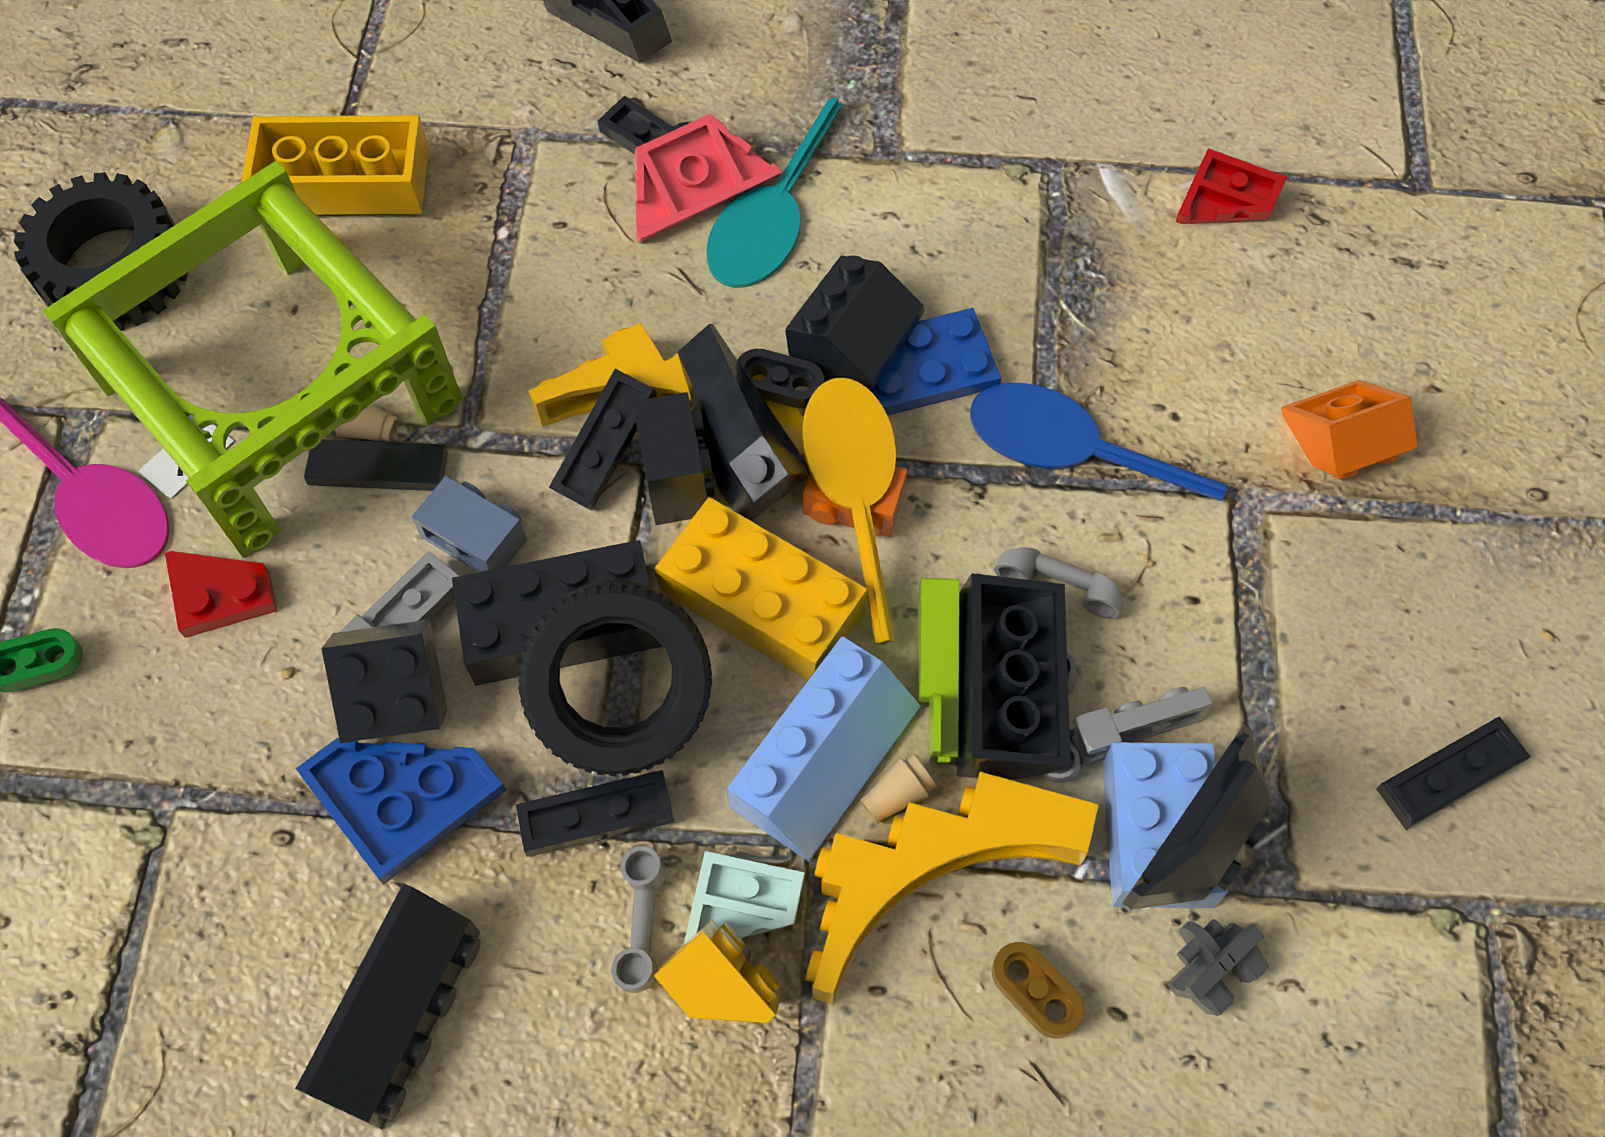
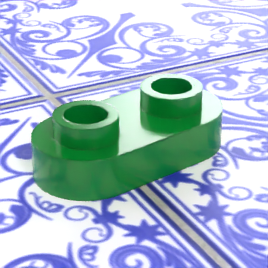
[0,628,83,693]

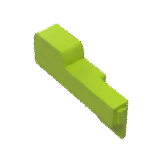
[918,578,959,765]

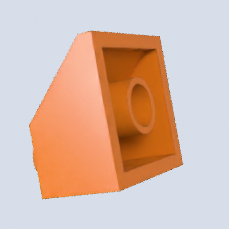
[1281,380,1418,478]

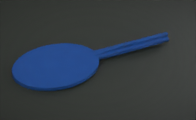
[970,383,1228,501]

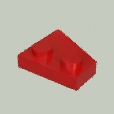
[1176,148,1287,224]
[165,551,278,638]

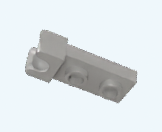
[340,551,459,632]
[1070,687,1212,766]

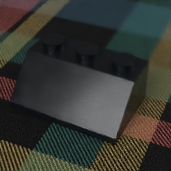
[785,255,924,389]

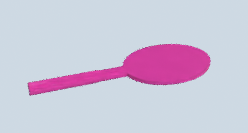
[0,397,169,568]

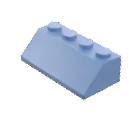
[726,636,921,863]

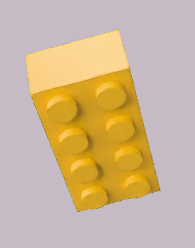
[241,115,430,215]
[655,497,867,681]

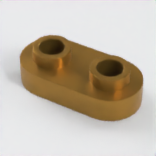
[992,942,1084,1039]

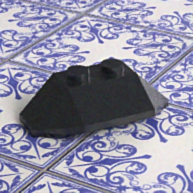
[1122,726,1271,910]

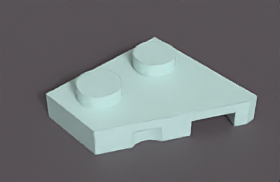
[684,851,805,944]

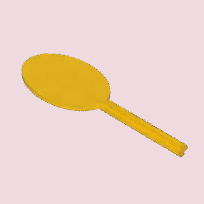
[802,378,896,645]

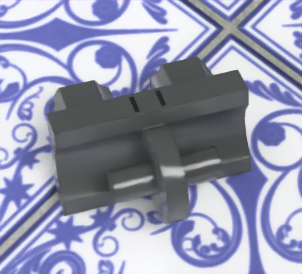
[1167,919,1269,1016]

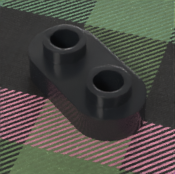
[738,348,824,409]

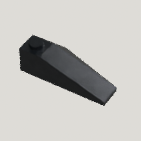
[677,324,811,521]

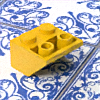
[654,919,781,1023]

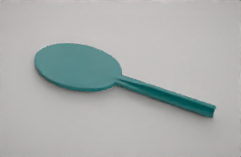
[706,97,843,288]

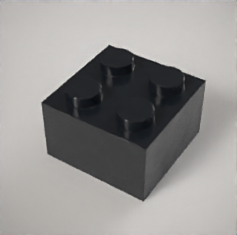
[633,392,715,526]
[321,619,447,743]

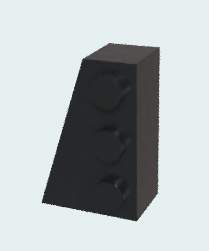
[542,0,672,63]

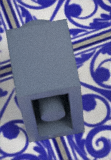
[412,476,527,572]

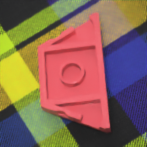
[635,114,781,243]

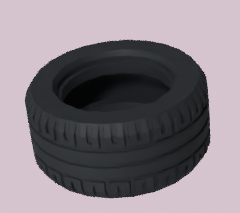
[518,580,712,776]

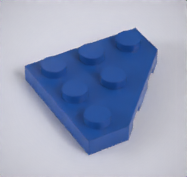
[295,738,506,885]

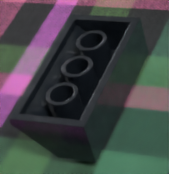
[956,573,1071,780]
[295,883,481,1130]

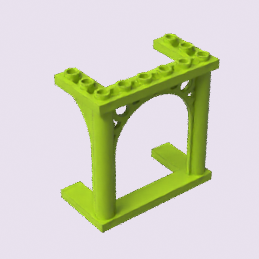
[43,161,463,558]

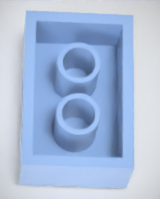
[1103,742,1228,908]

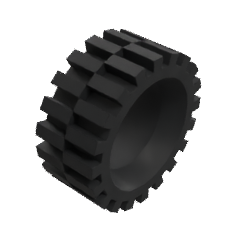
[14,172,188,331]

